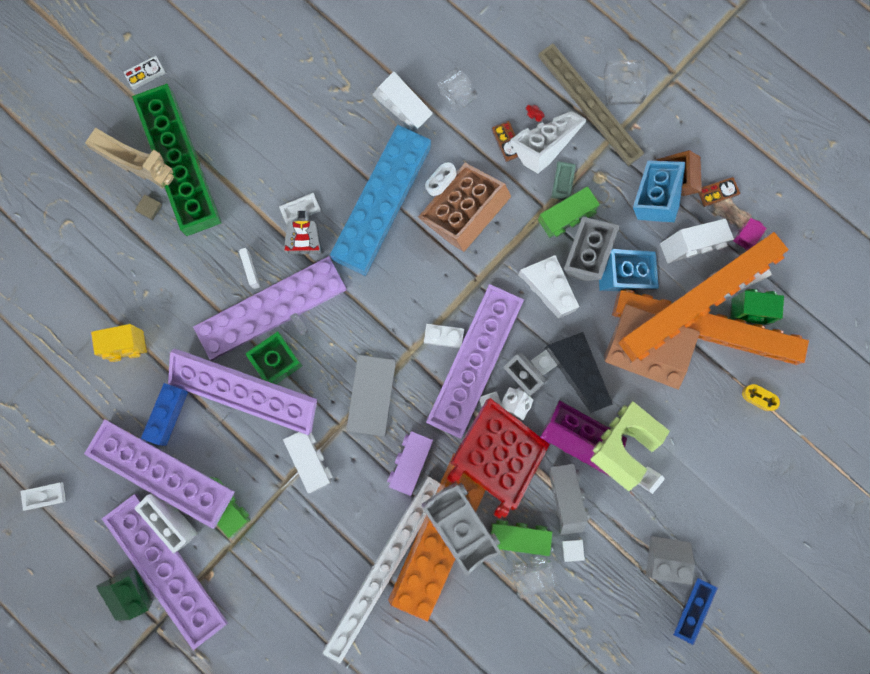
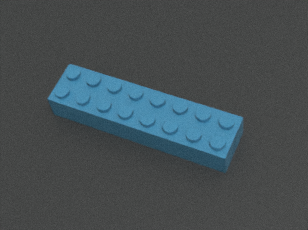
[330,124,431,276]

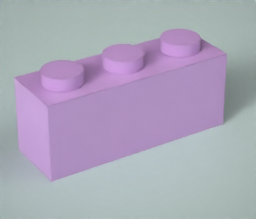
[387,431,433,496]

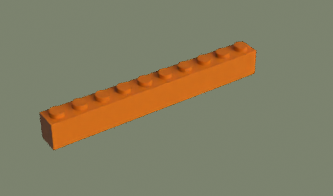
[618,232,789,362]
[612,289,809,365]

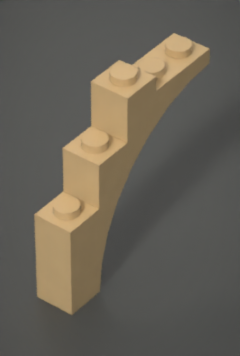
[85,128,174,188]

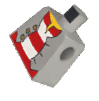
[284,211,322,254]

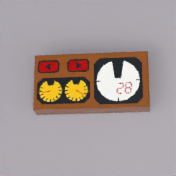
[492,121,519,162]
[698,177,741,207]

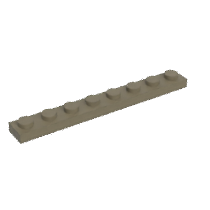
[538,44,644,167]

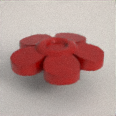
[526,105,545,122]

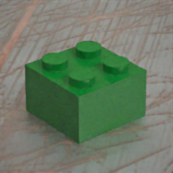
[730,289,784,325]
[245,331,303,384]

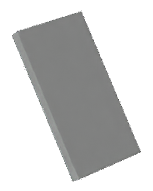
[346,355,396,437]

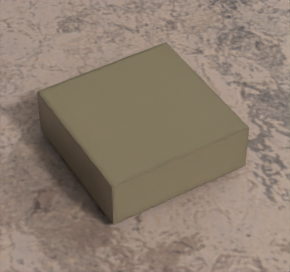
[135,195,162,221]

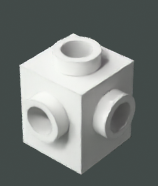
[500,387,533,420]

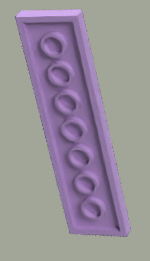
[193,256,347,361]
[426,284,524,439]
[168,348,317,435]
[84,419,235,529]
[102,494,228,650]

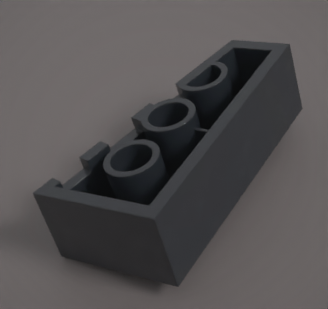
[544,332,613,413]

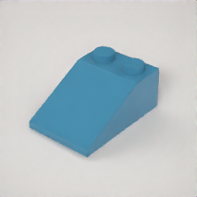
[633,161,685,223]
[599,249,659,291]

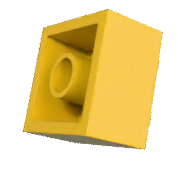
[91,324,147,362]

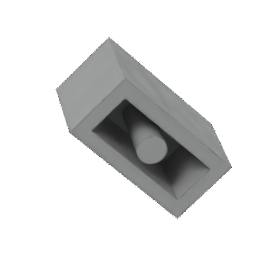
[503,353,548,396]

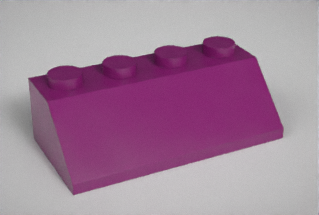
[540,400,627,477]

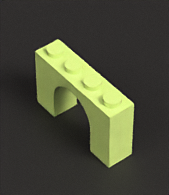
[590,401,670,491]

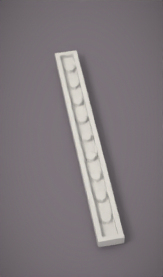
[322,476,440,663]

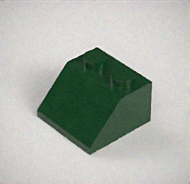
[96,567,153,621]

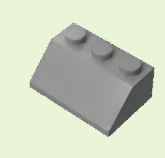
[564,217,620,281]

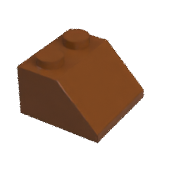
[656,150,702,196]

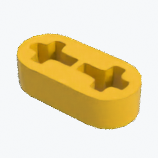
[742,384,780,411]

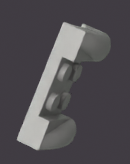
[421,482,501,576]

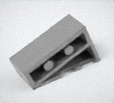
[549,464,590,536]

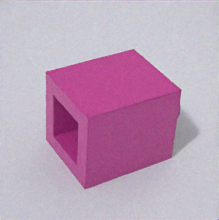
[733,218,767,250]

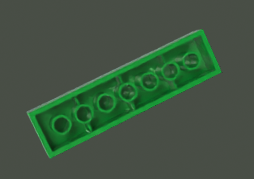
[132,84,222,236]

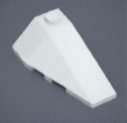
[510,111,586,173]

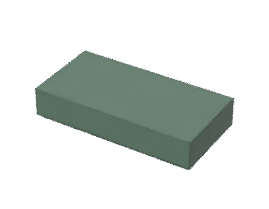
[551,161,576,200]

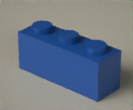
[141,383,188,446]
[673,578,718,645]

